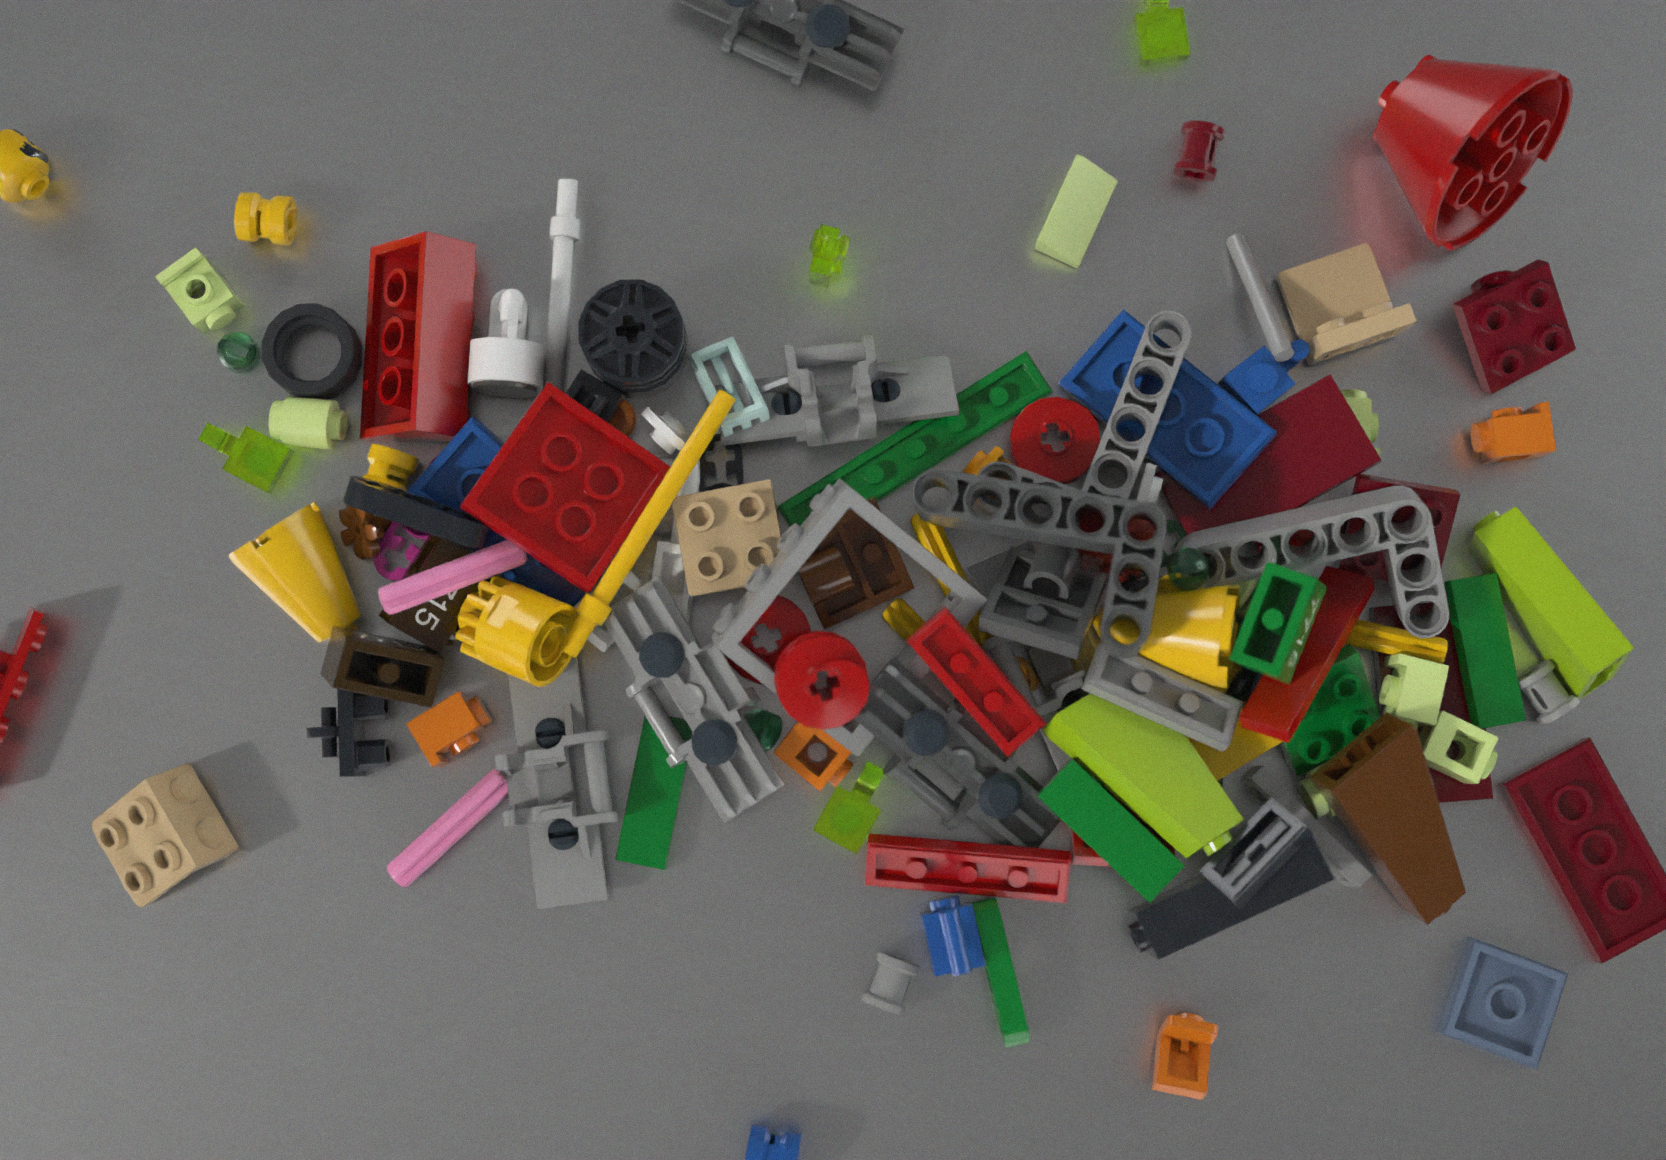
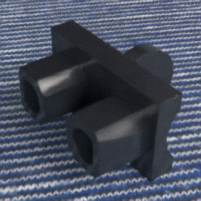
[307,689,391,777]

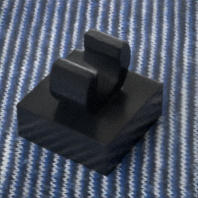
[565,369,625,423]

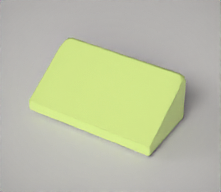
[1034,154,1118,269]

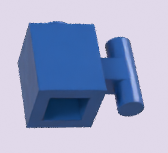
[1217,339,1310,415]
[920,895,985,976]

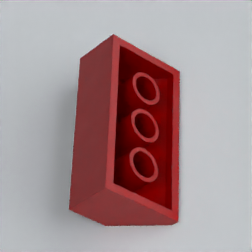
[359,231,477,443]

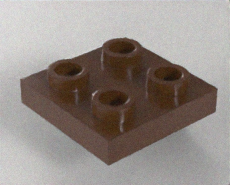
[797,496,915,630]

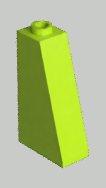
[1468,506,1634,700]
[1042,693,1244,858]

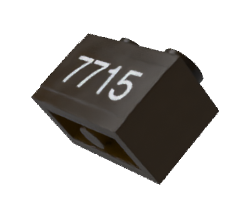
[379,534,491,653]
[320,626,445,708]

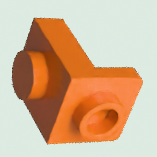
[1152,1013,1218,1100]

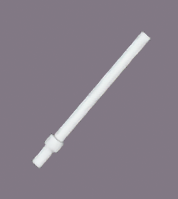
[544,179,580,392]

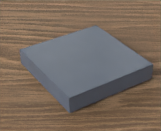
[1436,937,1569,1070]

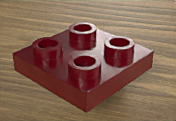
[1452,259,1577,394]
[1334,474,1460,582]

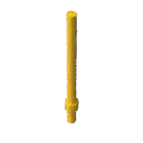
[558,389,736,659]

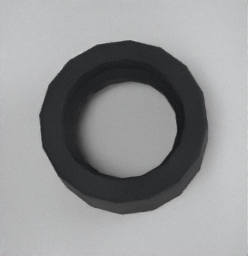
[262,303,362,399]

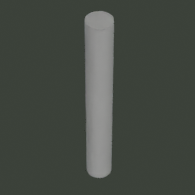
[1226,233,1294,362]

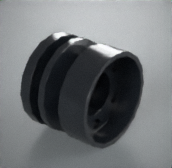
[578,279,689,399]

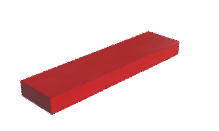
[1239,565,1375,743]
[865,833,1071,903]

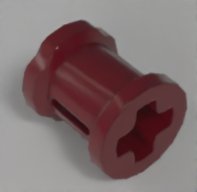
[1173,120,1225,182]

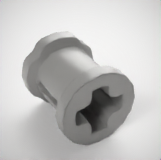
[1518,659,1580,725]
[861,951,921,1016]

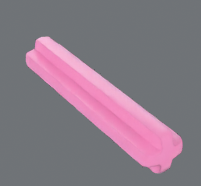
[378,540,527,615]
[387,769,508,887]

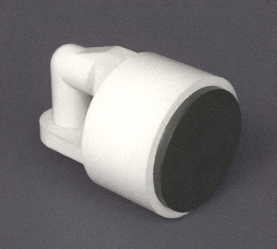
[467,289,545,398]

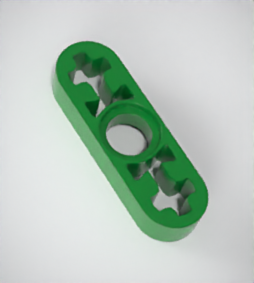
[971,897,1031,1049]

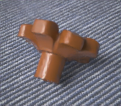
[339,504,393,560]

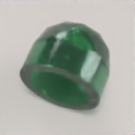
[217,332,260,373]
[1167,548,1209,591]
[743,708,783,752]

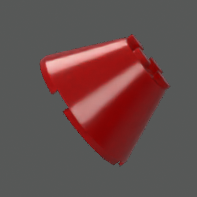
[1373,54,1573,251]

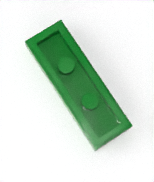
[1444,573,1526,729]
[615,716,693,870]
[1036,758,1185,903]

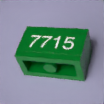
[1229,561,1327,684]

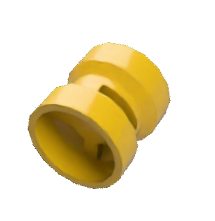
[234,191,297,246]
[361,444,419,491]

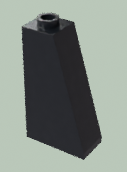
[1127,836,1335,960]

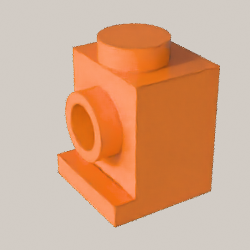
[1471,402,1556,465]
[406,691,492,767]
[773,721,854,791]

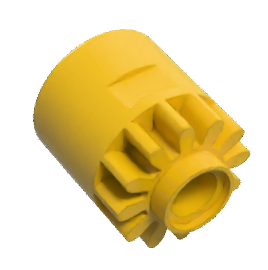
[455,575,578,687]

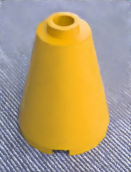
[228,501,361,643]
[1098,585,1240,688]

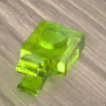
[1133,0,1191,67]
[809,224,851,288]
[198,422,294,494]
[813,761,884,855]

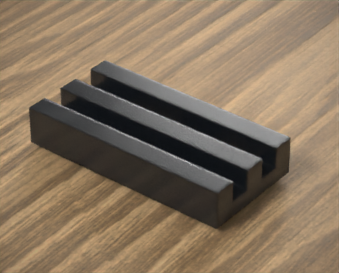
[1199,797,1313,909]

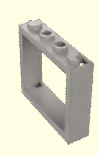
[711,478,987,757]

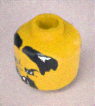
[0,129,50,203]

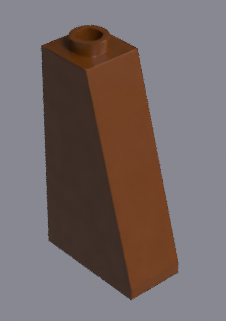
[1309,712,1466,925]

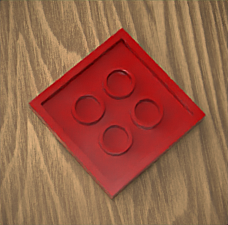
[460,382,671,594]

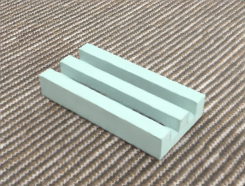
[688,337,770,437]

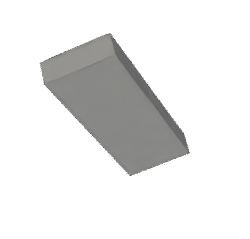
[1082,642,1243,752]
[1240,766,1372,888]

